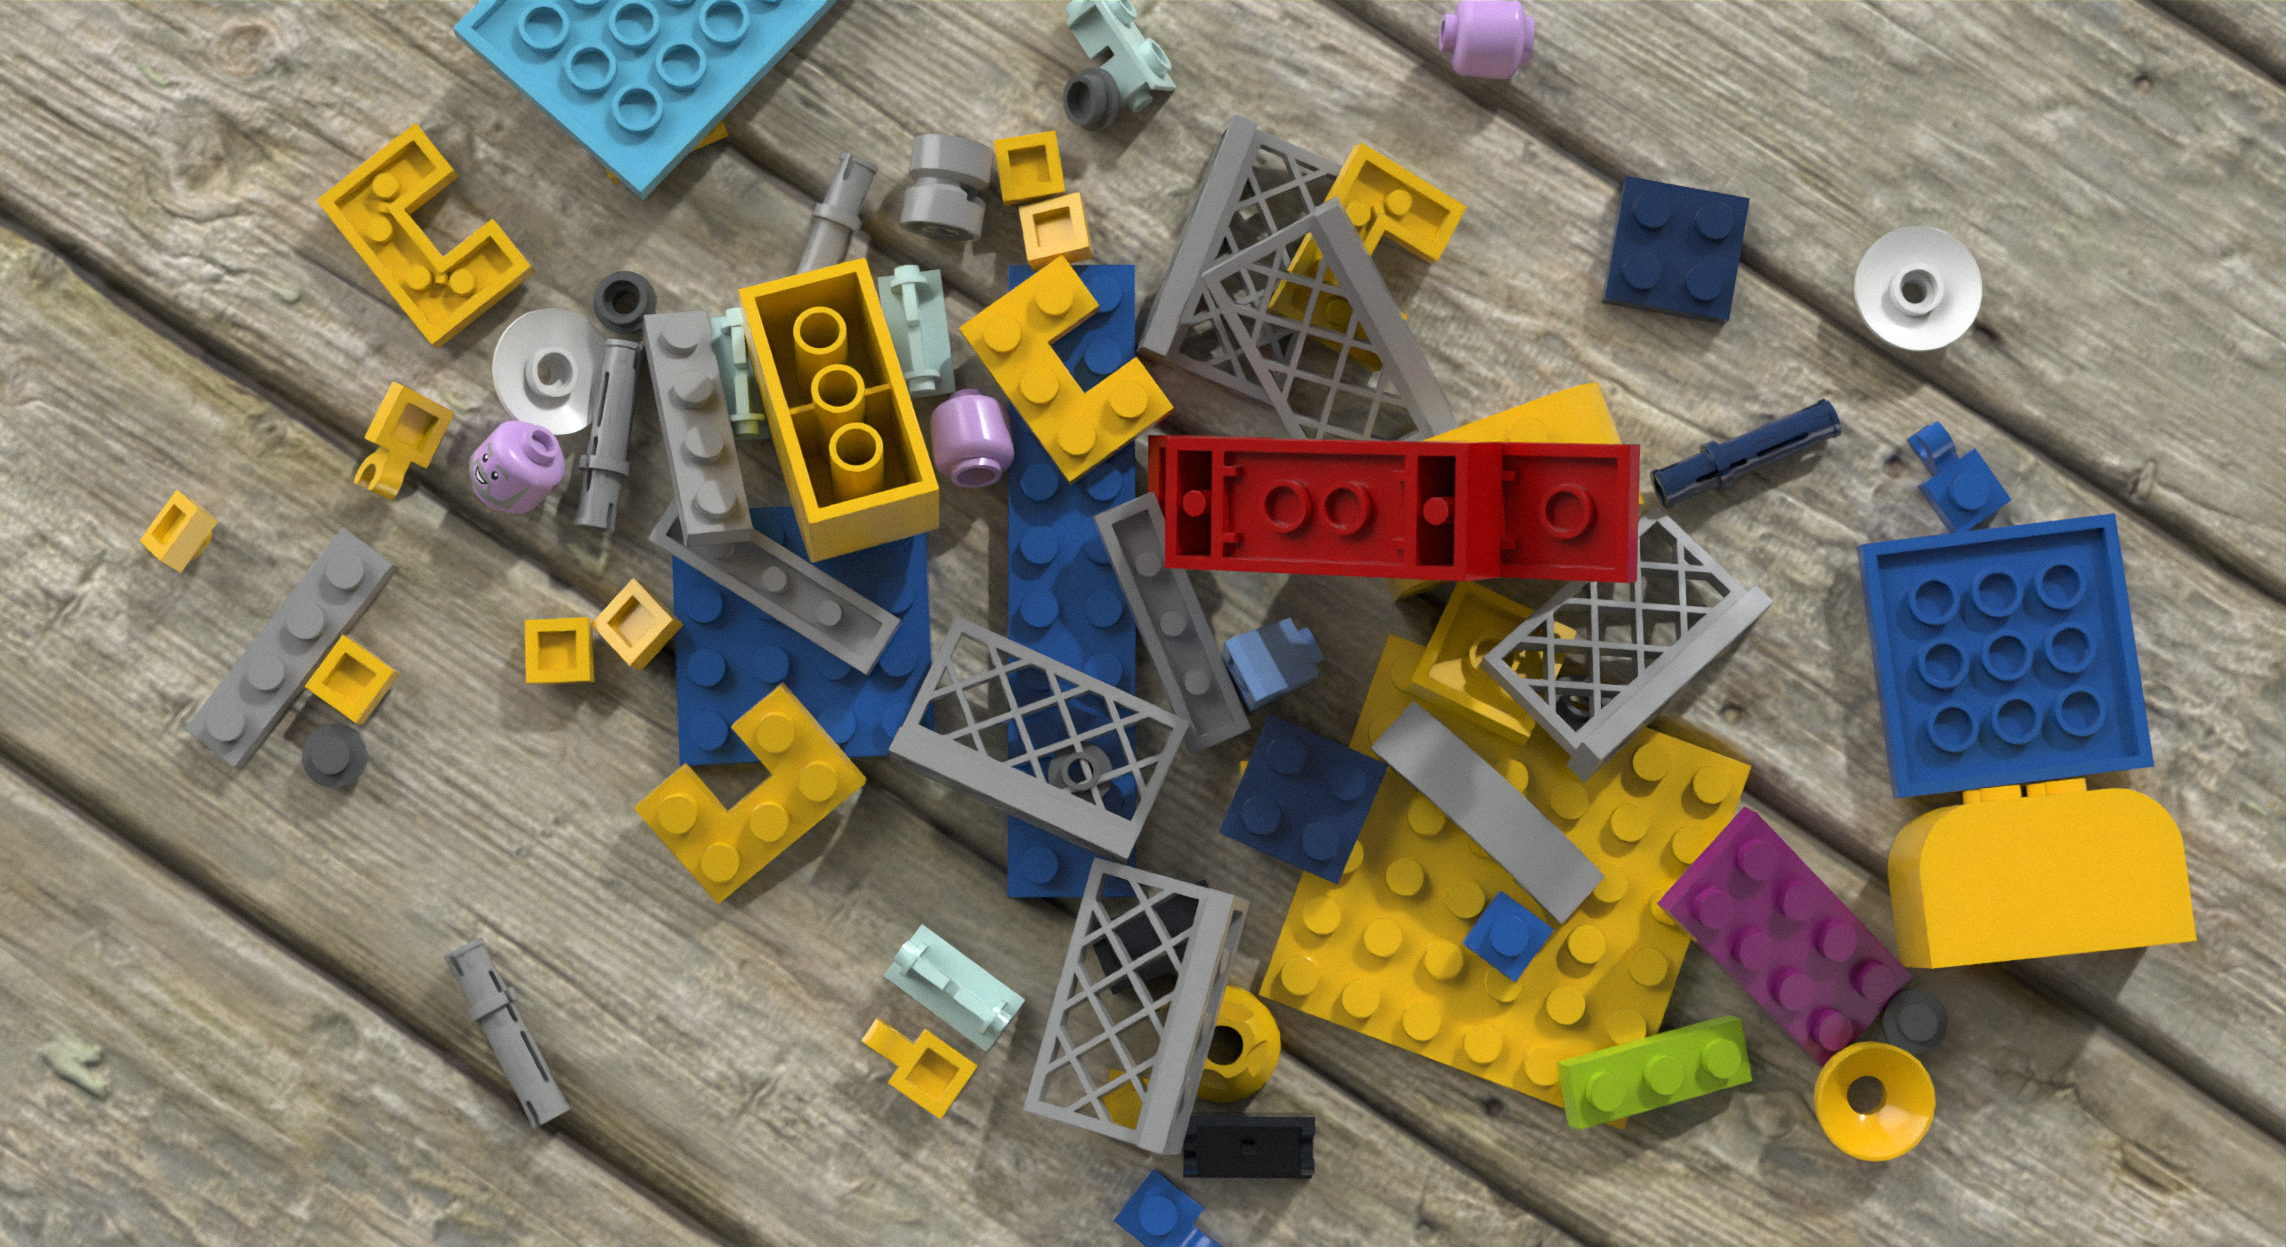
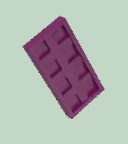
[1656,806,1913,1068]

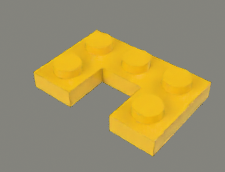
[316,123,536,350]
[1267,142,1467,373]
[959,255,1174,486]
[634,682,866,904]

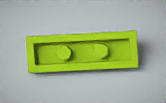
[1557,1015,1752,1130]

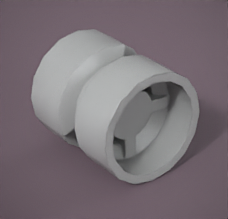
[900,134,994,243]

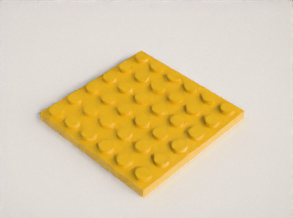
[1258,634,1751,1130]

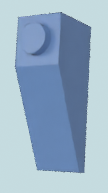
[1221,618,1324,715]

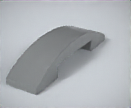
[1369,701,1605,924]

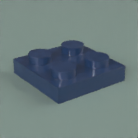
[1601,176,1750,325]
[1218,714,1389,885]

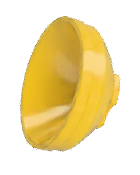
[1196,985,1281,1103]
[1813,1041,1936,1162]

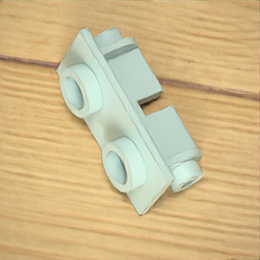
[1065,0,1177,113]
[878,265,956,399]
[711,308,772,442]
[884,924,1025,1052]

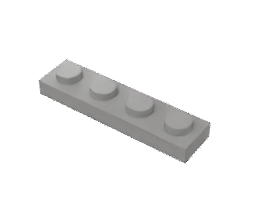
[642,310,753,547]
[1092,492,1251,754]
[648,497,902,676]
[184,527,398,769]

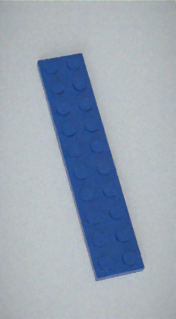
[1008,265,1136,897]

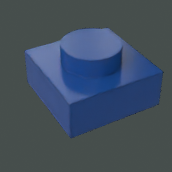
[1461,891,1554,982]

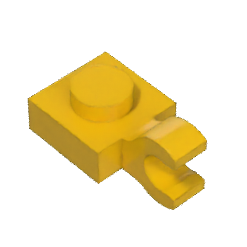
[354,382,455,501]
[861,1017,978,1120]

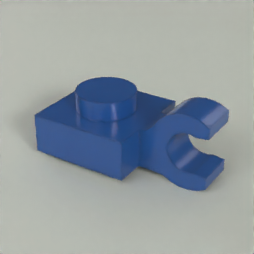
[1906,421,2012,533]
[1113,1168,1223,1247]

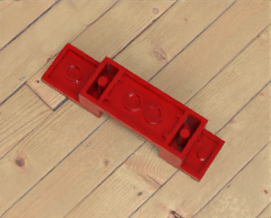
[1148,435,1640,583]

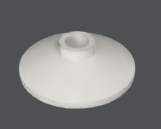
[1854,226,1983,352]
[492,308,605,435]

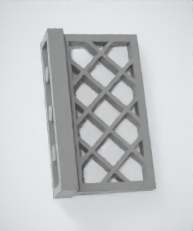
[1135,113,1343,410]
[1202,196,1460,441]
[1479,505,1774,783]
[889,615,1190,865]
[1023,857,1250,1155]

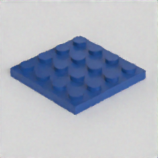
[672,506,936,767]
[1856,513,2155,799]

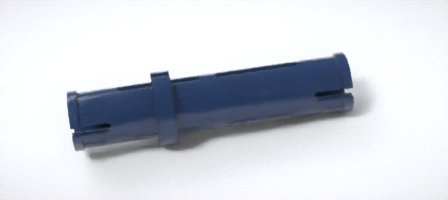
[1650,398,1841,509]

